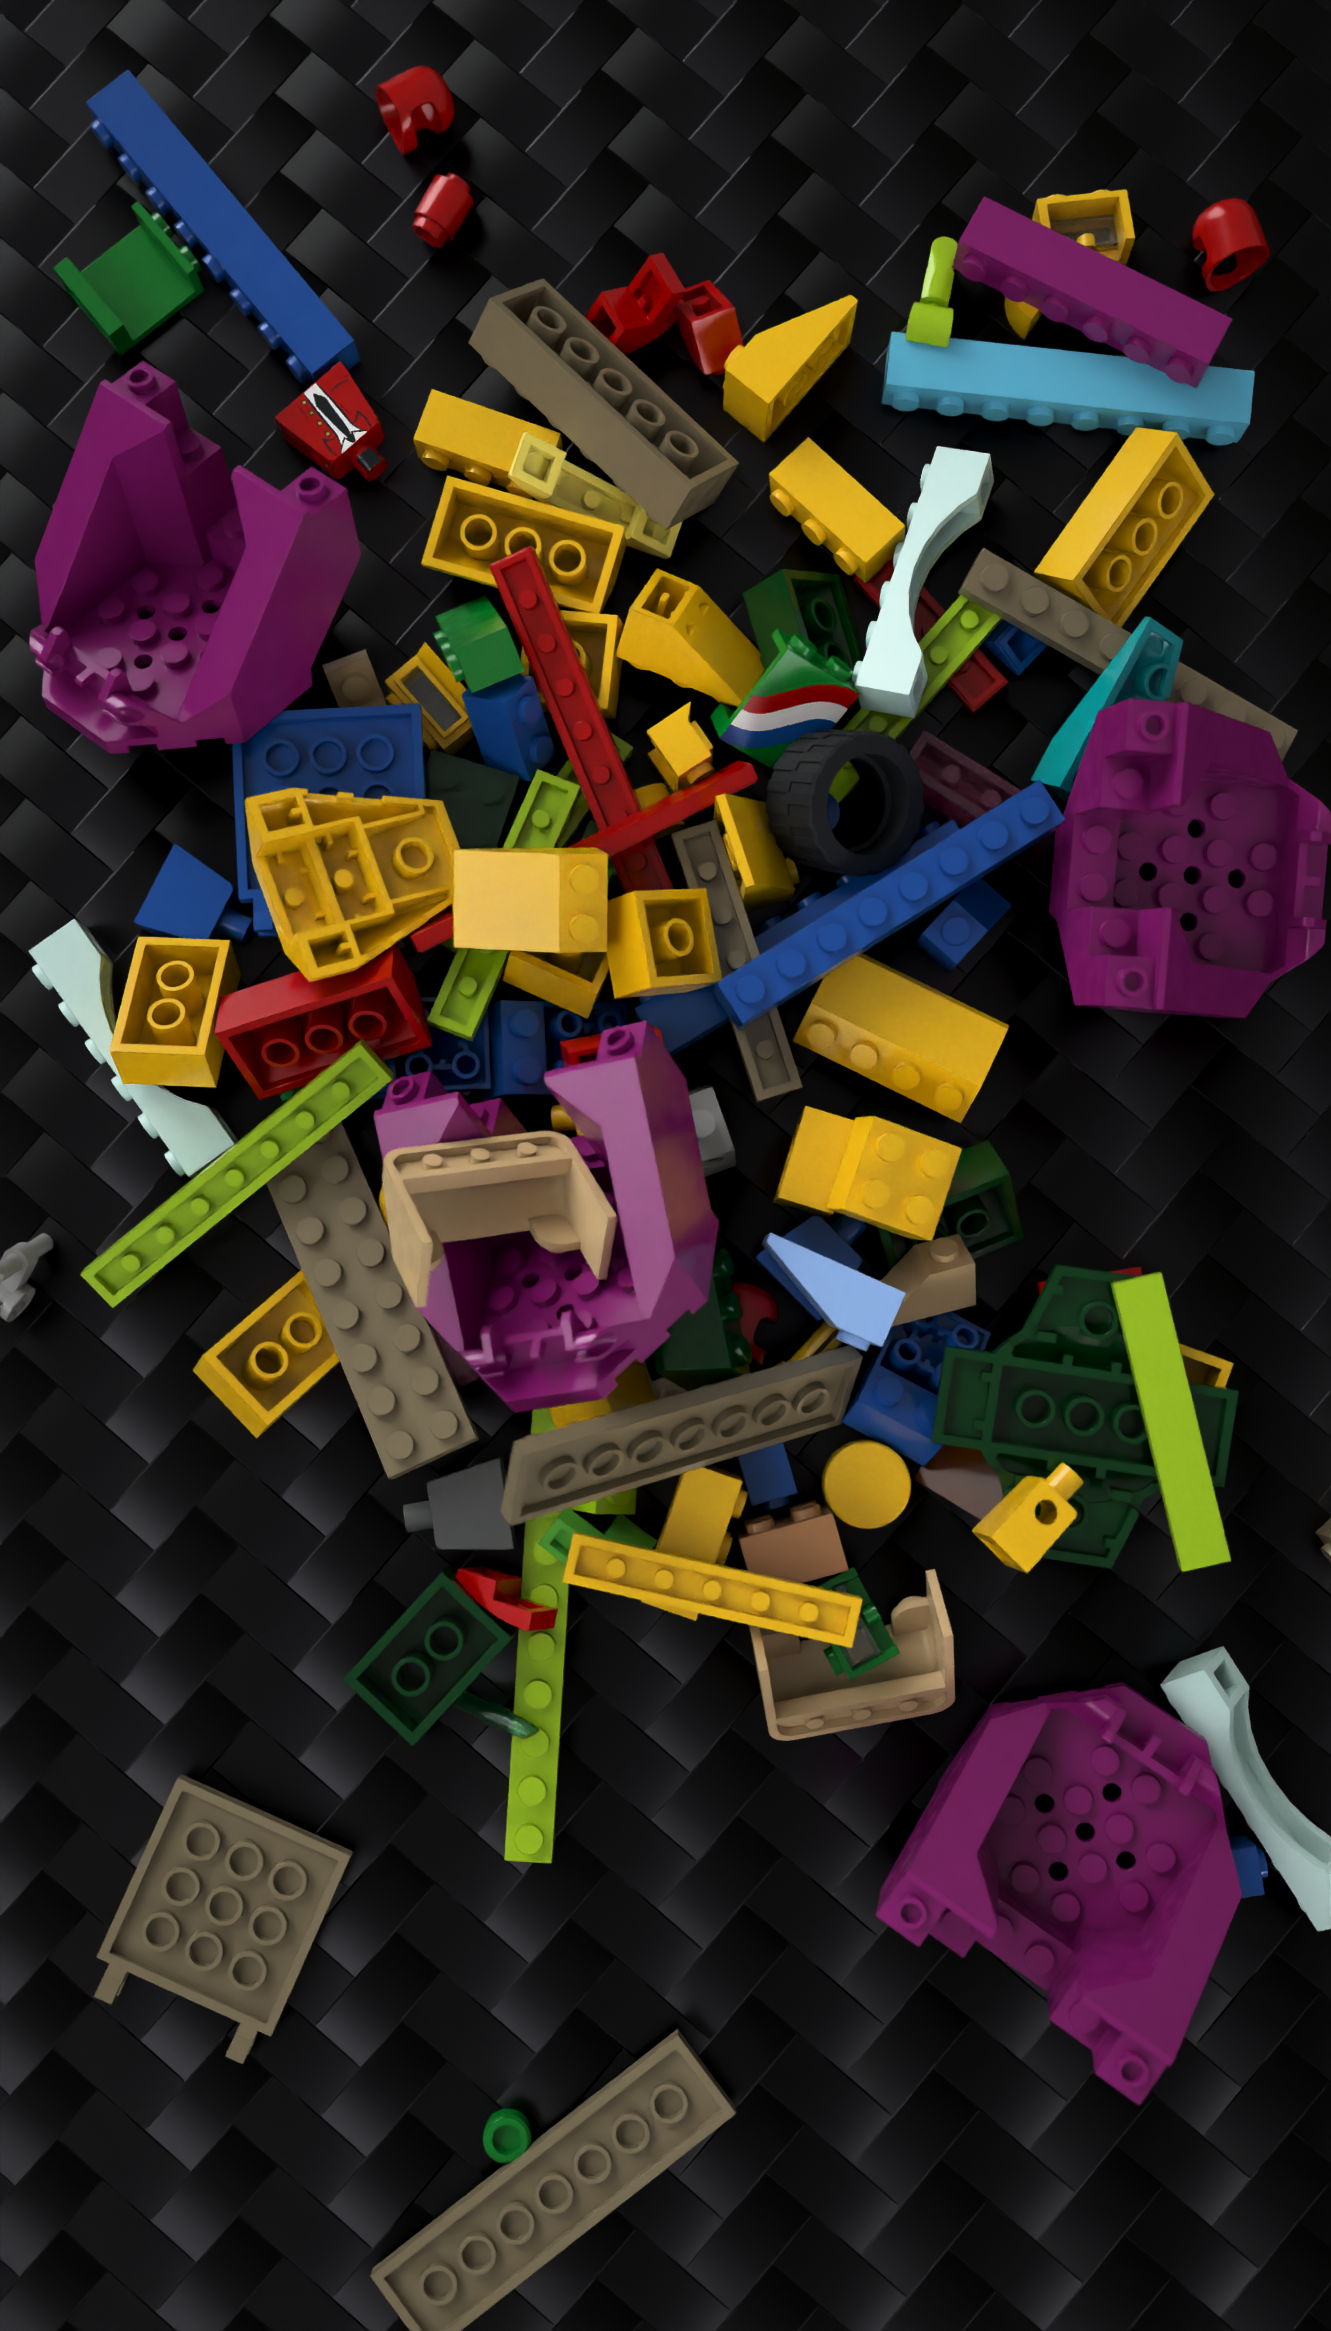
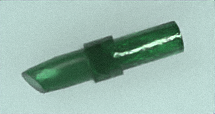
[455,1690,539,1739]

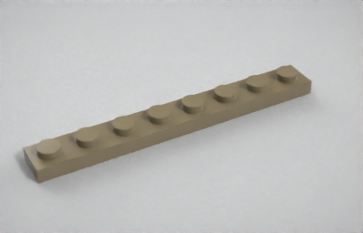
[958,548,1298,761]

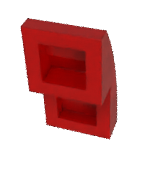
[456,1566,558,1632]

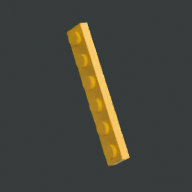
[562,1531,862,1648]

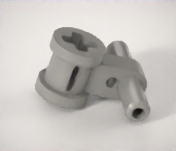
[0,1233,53,1322]

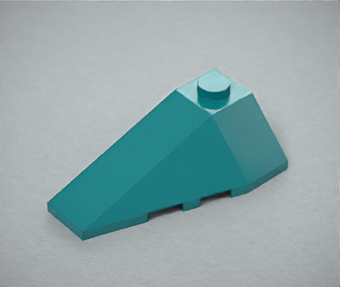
[1031,617,1183,802]

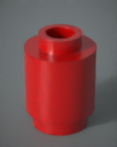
[412,173,474,248]

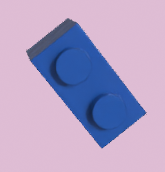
[462,674,556,781]

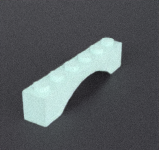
[852,446,994,718]
[29,919,239,1178]
[1160,1646,1331,1932]

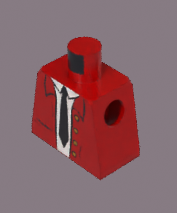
[275,361,387,481]

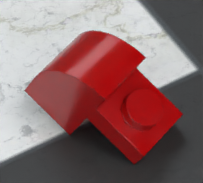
[585,253,686,355]

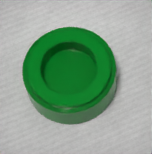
[483,2108,532,2164]

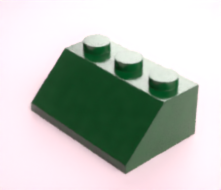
[743,569,865,713]
[868,1140,1024,1273]
[653,1244,752,1391]

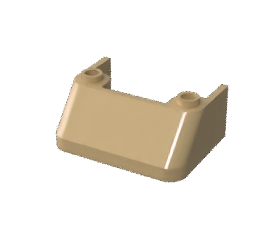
[382,1131,617,1308]
[749,1569,955,1741]

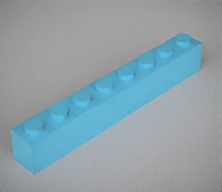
[881,332,1255,445]

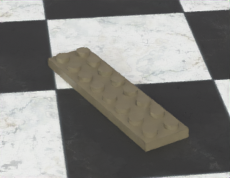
[266,1121,479,1480]
[501,1345,863,1526]
[370,2029,736,2331]

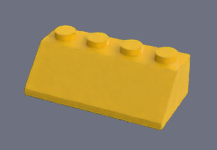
[1033,427,1214,627]
[421,476,627,614]
[793,954,1009,1123]

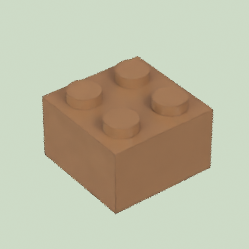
[736,1500,849,1583]

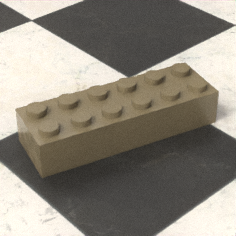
[468,278,739,530]

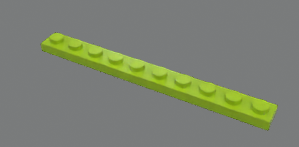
[504,1408,574,1863]

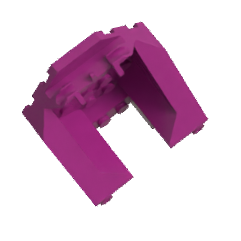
[29,361,361,754]
[1049,699,1331,1018]
[374,1021,719,1413]
[876,1682,1242,2106]

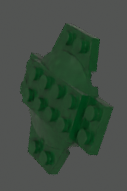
[931,1264,1239,1569]

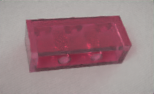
[910,730,1022,827]

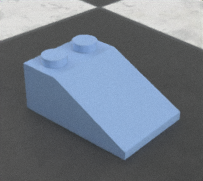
[762,1233,906,1352]

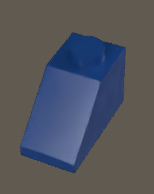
[916,878,1012,974]

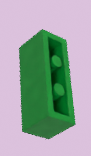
[433,595,524,693]

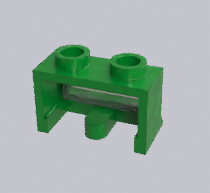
[817,1567,900,1680]

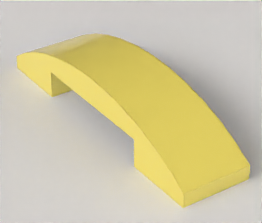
[507,432,683,559]

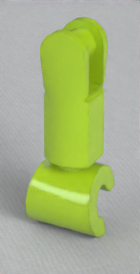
[905,237,958,347]

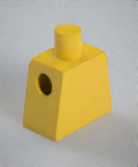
[971,1462,1084,1573]

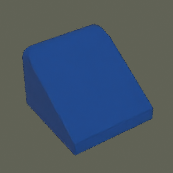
[983,620,1048,675]

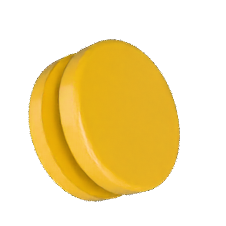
[821,1439,911,1529]

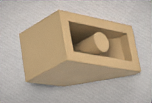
[880,1234,976,1327]

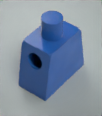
[134,844,254,944]
[754,1214,868,1321]

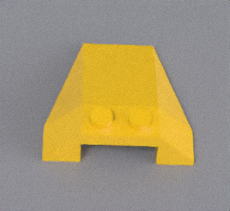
[245,788,460,982]

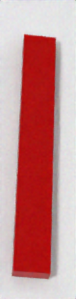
[489,546,675,894]
[408,760,758,953]

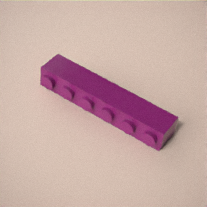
[952,196,1232,388]

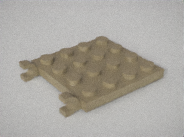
[94,1774,353,2064]

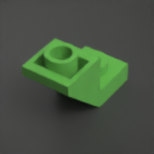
[538,1508,657,1565]

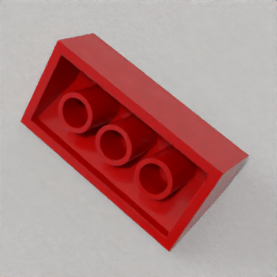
[215,943,432,1100]

